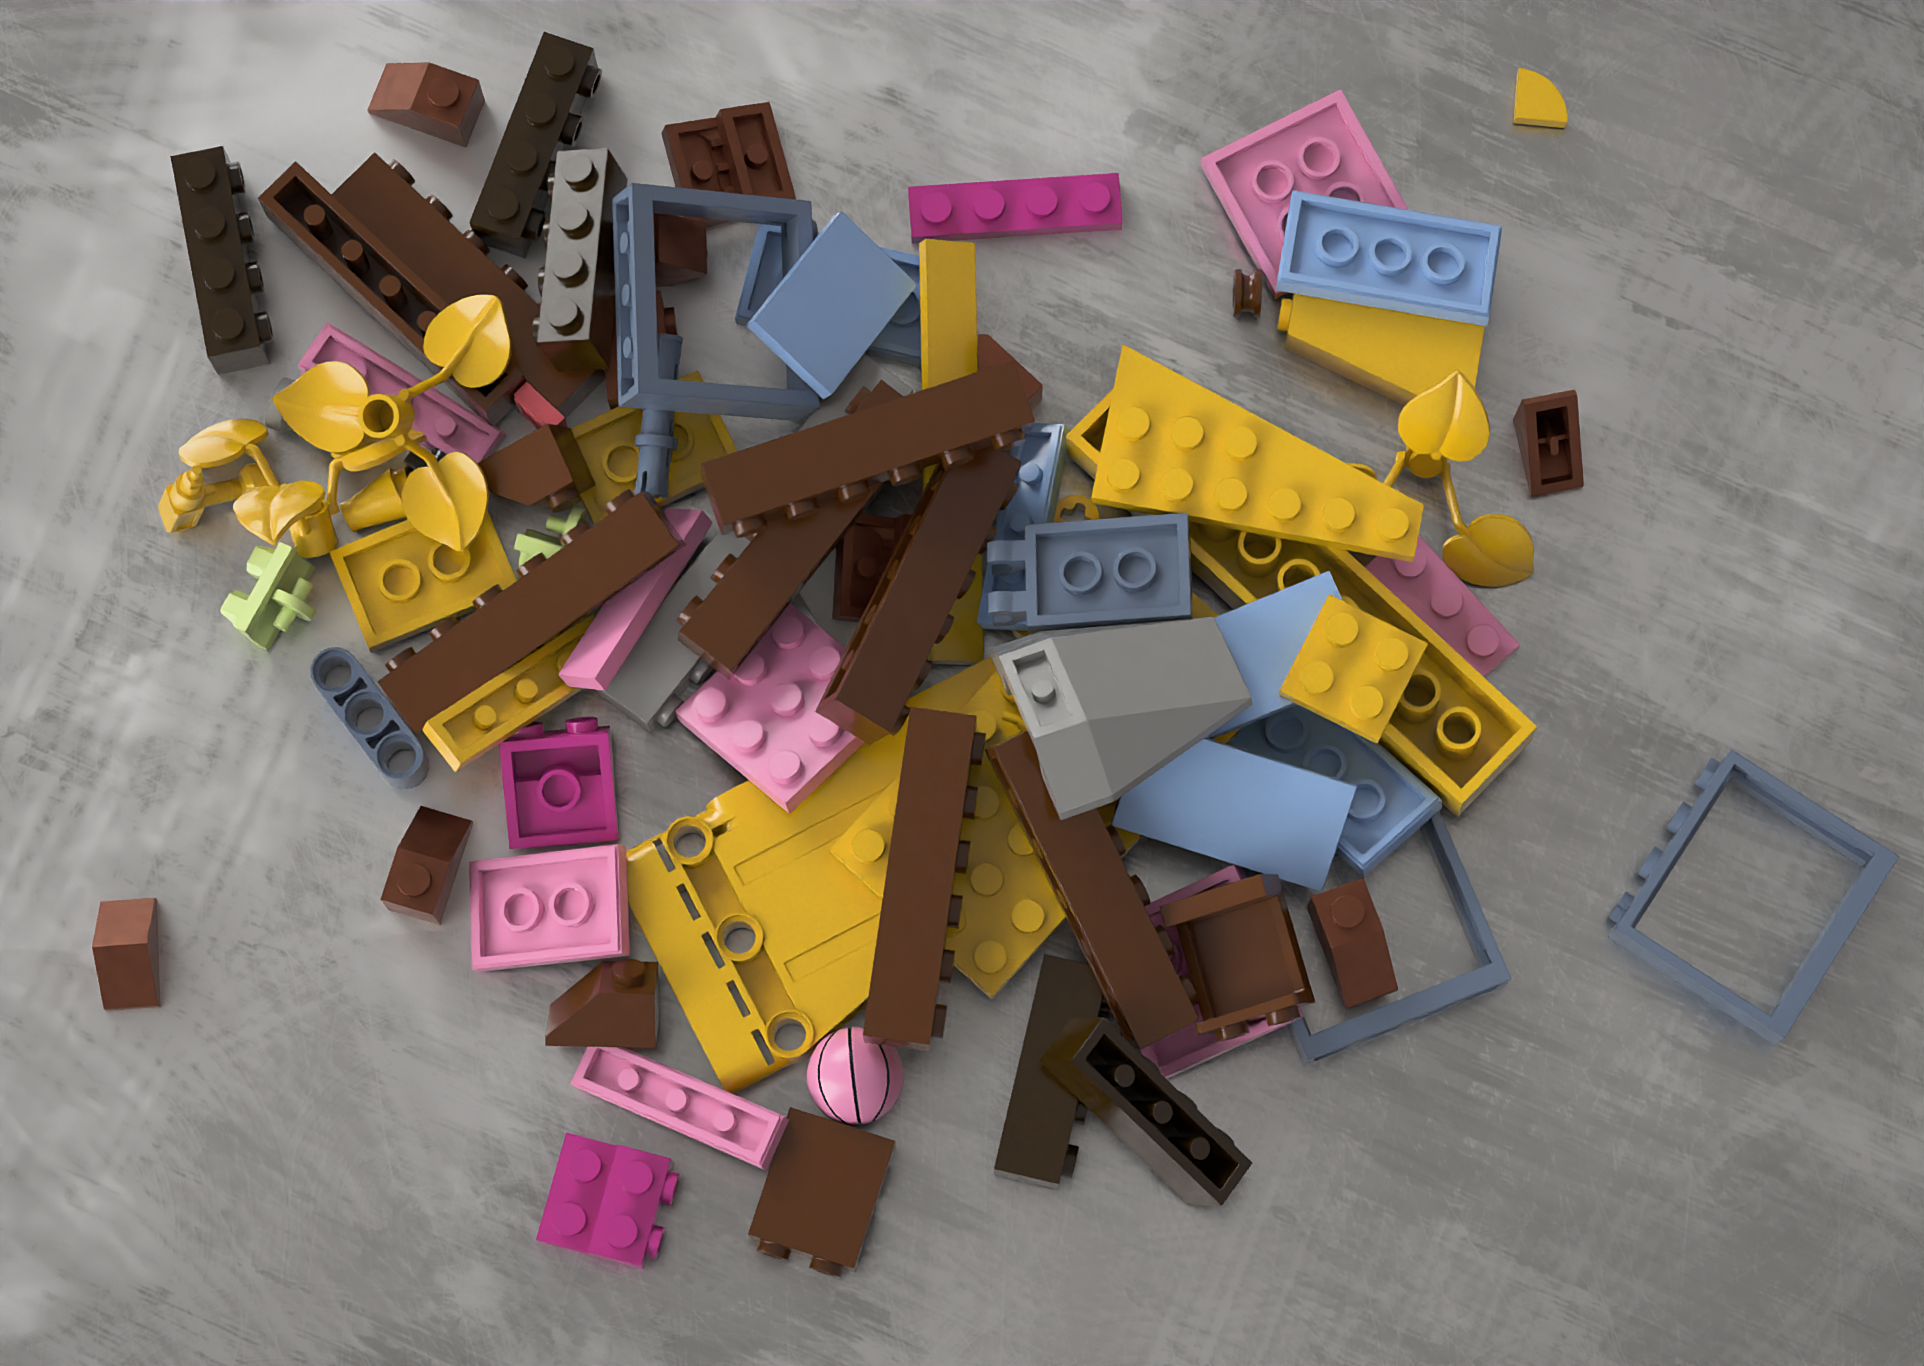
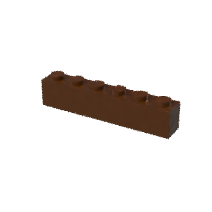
[331,152,606,419]
[258,161,526,426]
[700,360,1035,538]
[677,379,903,680]
[815,445,1022,745]
[377,489,687,735]
[863,707,986,1052]
[984,728,1199,1050]

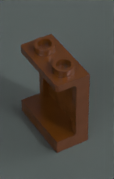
[1159,874,1315,1042]
[748,1107,896,1278]

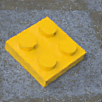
[1278,594,1428,744]

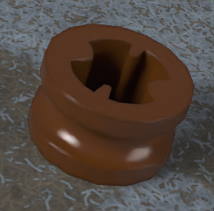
[1232,269,1262,318]

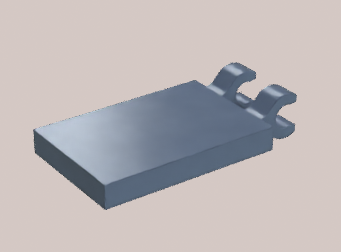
[987,513,1193,634]

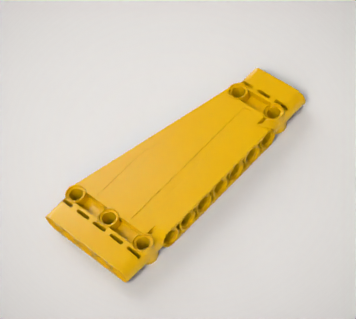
[626,656,996,1094]

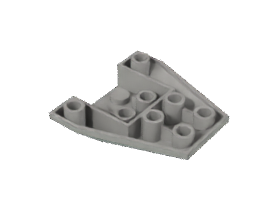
[989,617,1253,820]

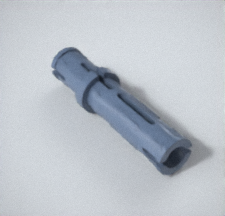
[634,333,683,499]

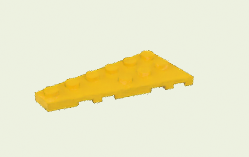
[1091,344,1424,562]

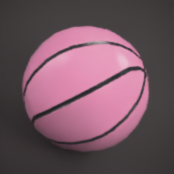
[806,1027,904,1125]

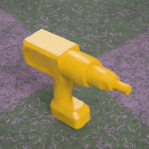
[158,462,268,533]

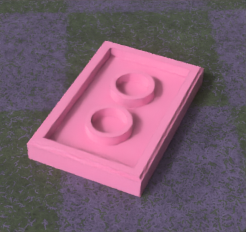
[469,844,630,972]

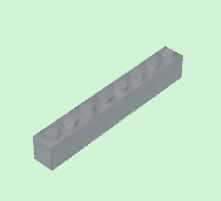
[598,353,913,734]

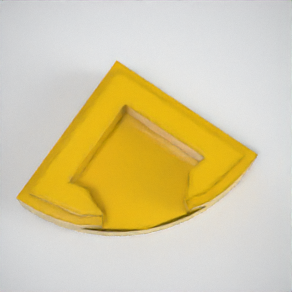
[1513,68,1568,128]

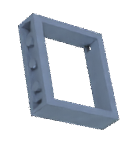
[612,183,822,421]
[1608,749,1899,1045]
[1242,810,1512,1067]

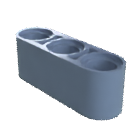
[310,647,429,789]

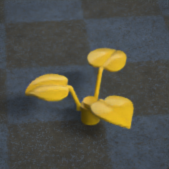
[272,295,512,551]
[1347,370,1534,587]
[179,418,427,558]

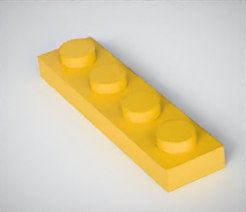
[422,614,595,772]

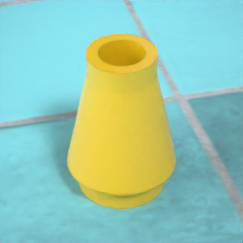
[340,467,411,533]

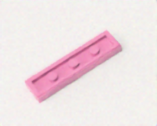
[298,322,506,463]
[558,508,713,690]
[570,1047,789,1170]

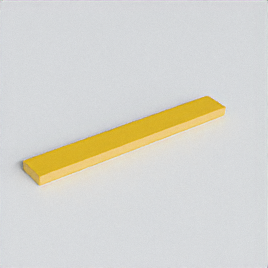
[919,239,984,665]

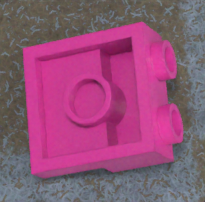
[499,717,619,849]
[536,1133,680,1270]

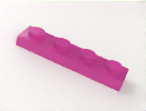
[908,173,1123,243]

